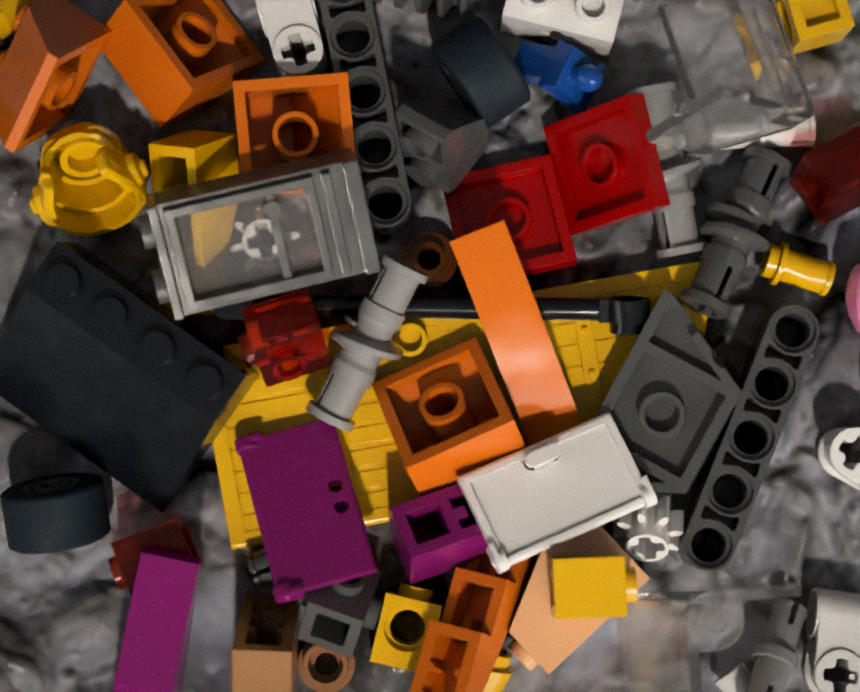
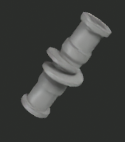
[625,81,707,259]
[305,253,429,432]

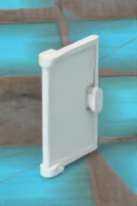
[457,412,658,574]

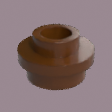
[401,232,457,289]

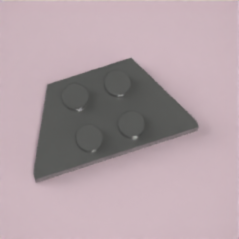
[595,289,743,494]

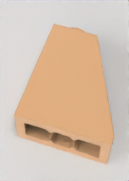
[507,526,650,675]

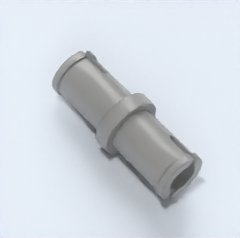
[746,598,808,692]

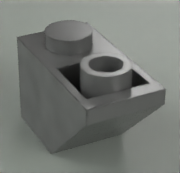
[395,91,489,195]

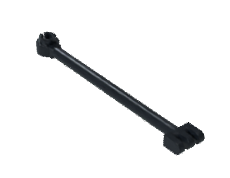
[213,293,650,335]

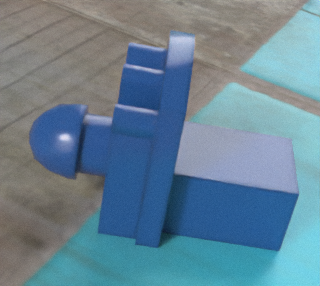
[514,39,605,112]

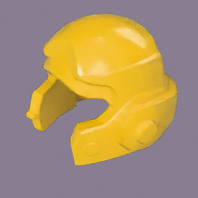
[29,122,150,237]

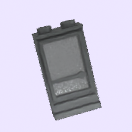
[137,148,381,321]

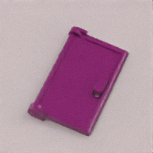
[234,420,378,603]

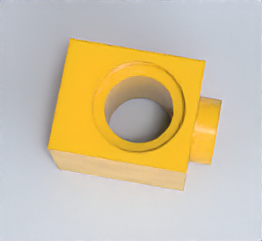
[771,0,855,56]
[549,554,637,619]
[370,582,443,672]

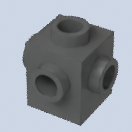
[297,570,385,658]

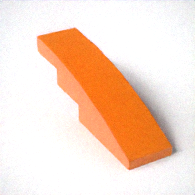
[449,220,582,446]
[410,553,533,692]

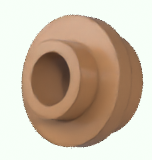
[298,642,355,692]

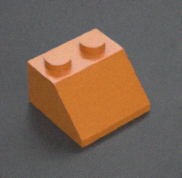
[0,0,112,153]
[102,0,266,129]
[232,72,356,202]
[372,337,526,497]

